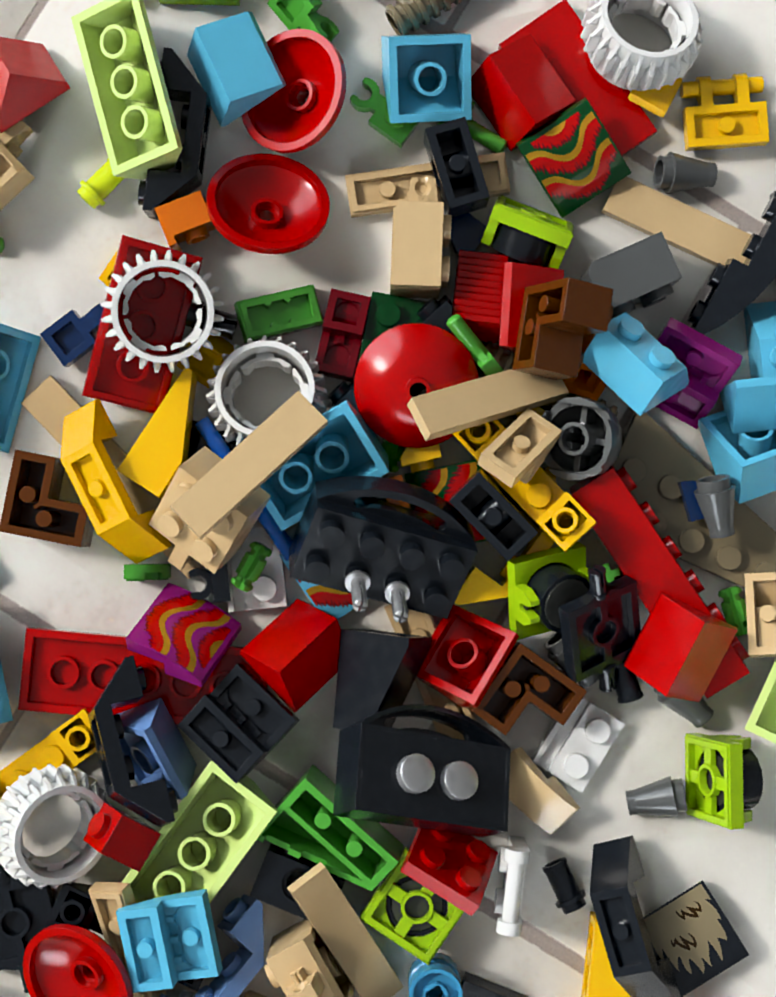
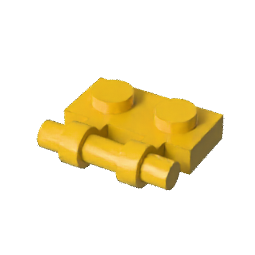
[680,73,769,151]

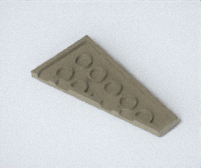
[613,412,776,588]

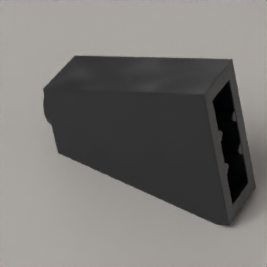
[333,628,432,729]

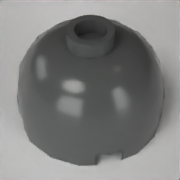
[542,397,622,481]

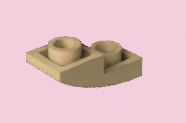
[509,747,580,835]

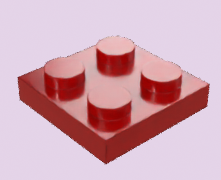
[400,828,498,916]

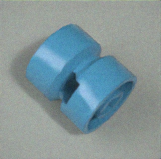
[408,953,463,997]

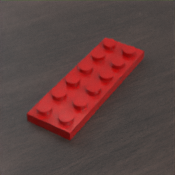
[18,627,268,725]

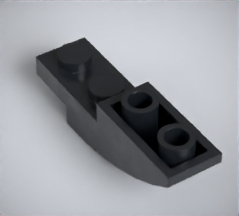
[687,196,776,335]

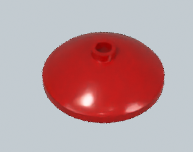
[241,29,347,153]
[206,153,330,254]
[354,323,479,448]
[23,924,133,997]

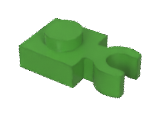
[350,78,420,148]

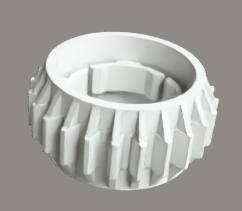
[580,0,703,91]
[100,250,224,373]
[206,335,328,446]
[0,763,112,889]

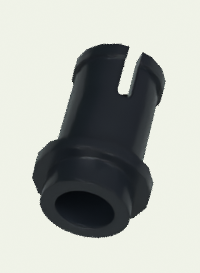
[186,301,238,340]
[615,658,644,704]
[542,857,586,914]

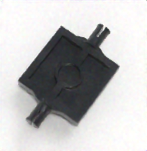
[558,565,641,692]
[0,864,55,993]

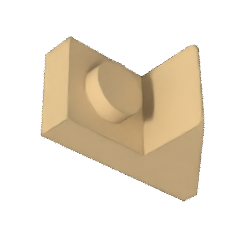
[477,407,562,488]
[745,572,776,658]

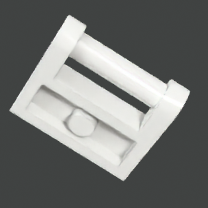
[494,836,530,937]

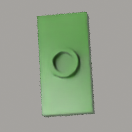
[234,284,324,344]

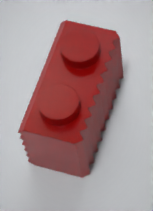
[451,249,508,343]

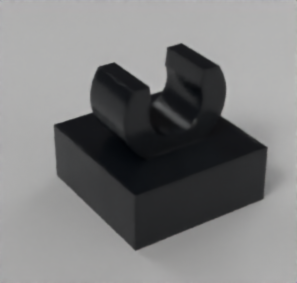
[187,563,231,603]

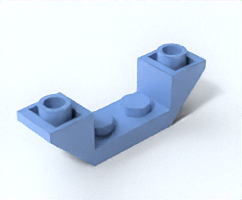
[159,894,264,997]

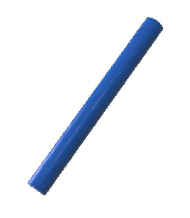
[194,416,292,561]

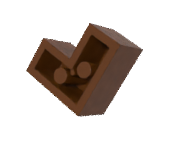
[512,277,613,380]
[0,449,94,547]
[466,641,587,736]

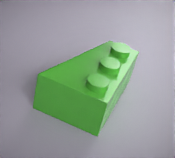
[257,764,404,892]

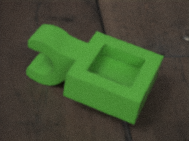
[267,0,339,42]

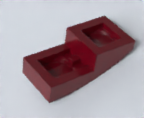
[315,288,371,382]

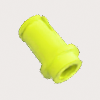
[76,158,124,209]

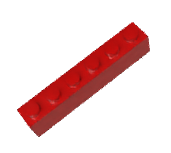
[569,465,750,699]

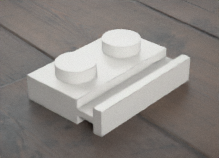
[227,527,288,613]
[531,698,625,793]

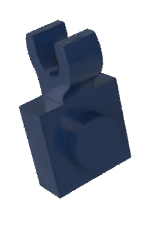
[40,303,103,367]

